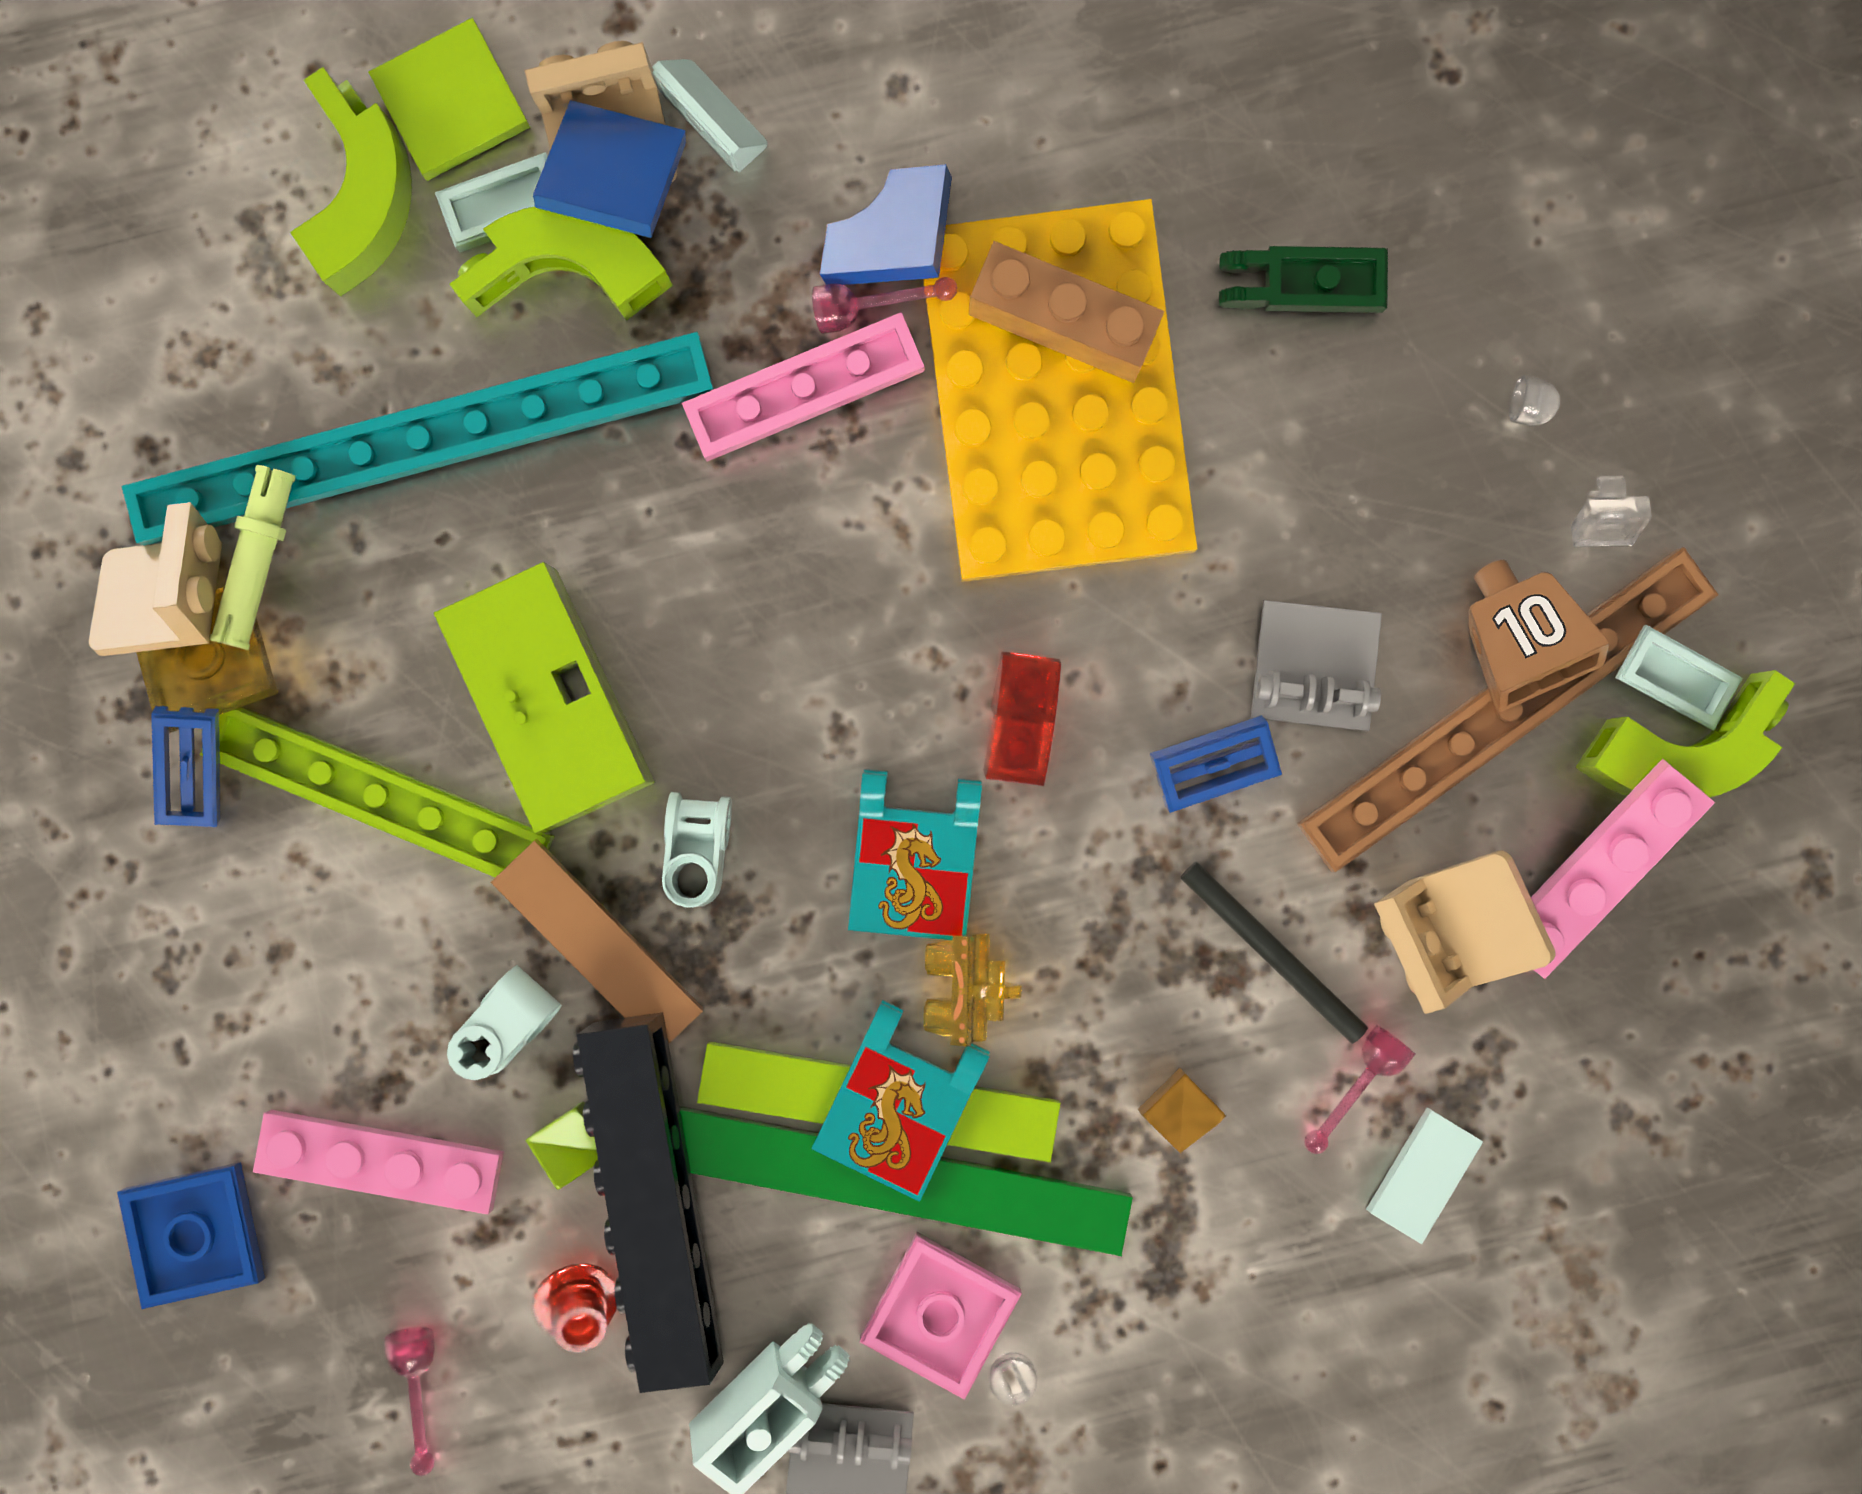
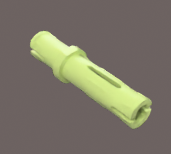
[209,465,296,650]

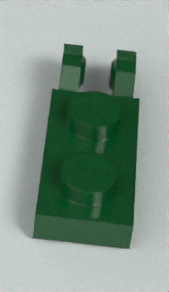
[1219,246,1388,313]

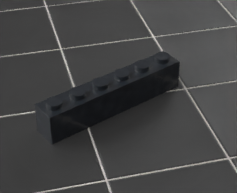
[573,1012,724,1393]

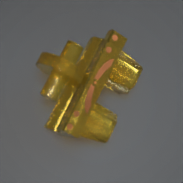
[923,933,1022,1047]

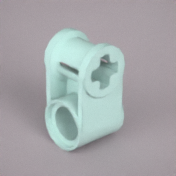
[662,792,732,908]
[447,965,562,1080]

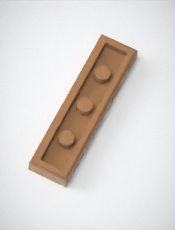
[490,838,703,1043]

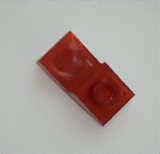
[983,651,1061,786]

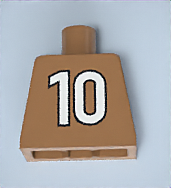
[1468,560,1609,714]

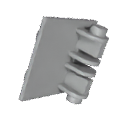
[1251,600,1382,731]
[786,1403,914,1494]

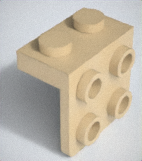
[524,41,677,182]
[89,502,222,656]
[1374,851,1556,1014]

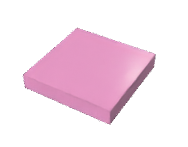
[859,1232,1022,1400]

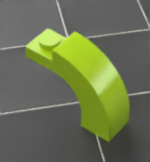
[290,67,412,296]
[449,206,673,321]
[1575,670,1796,797]

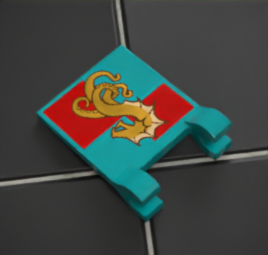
[848,769,982,941]
[812,1000,990,1202]

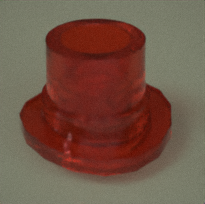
[533,1263,617,1352]

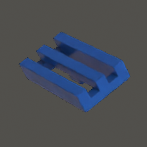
[151,706,220,827]
[1150,715,1282,813]

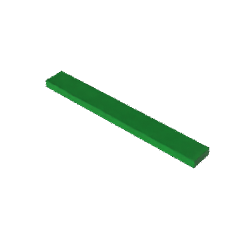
[679,1106,1133,1257]

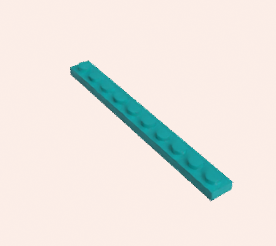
[121,331,714,546]

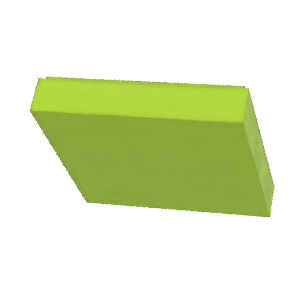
[368,17,531,181]

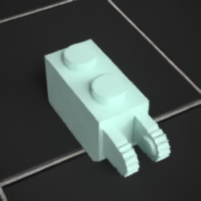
[689,1323,850,1494]

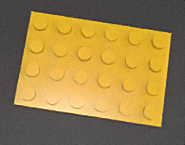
[923,199,1197,582]

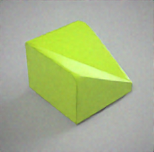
[525,1101,598,1190]

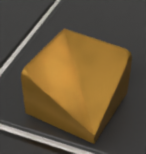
[1138,1068,1226,1153]

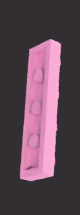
[682,312,925,462]
[1531,759,1715,979]
[253,1110,504,1215]

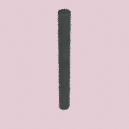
[1180,861,1368,1044]

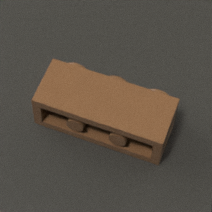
[969,241,1165,383]

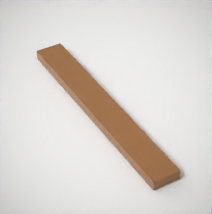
[1297,547,1719,873]

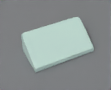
[652,59,768,173]

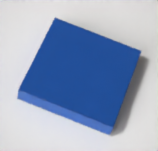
[533,100,686,238]
[117,1162,265,1309]

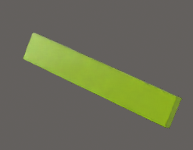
[200,700,555,877]
[697,1041,1061,1162]

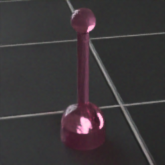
[812,277,957,334]
[1304,1024,1416,1154]
[384,1327,435,1476]

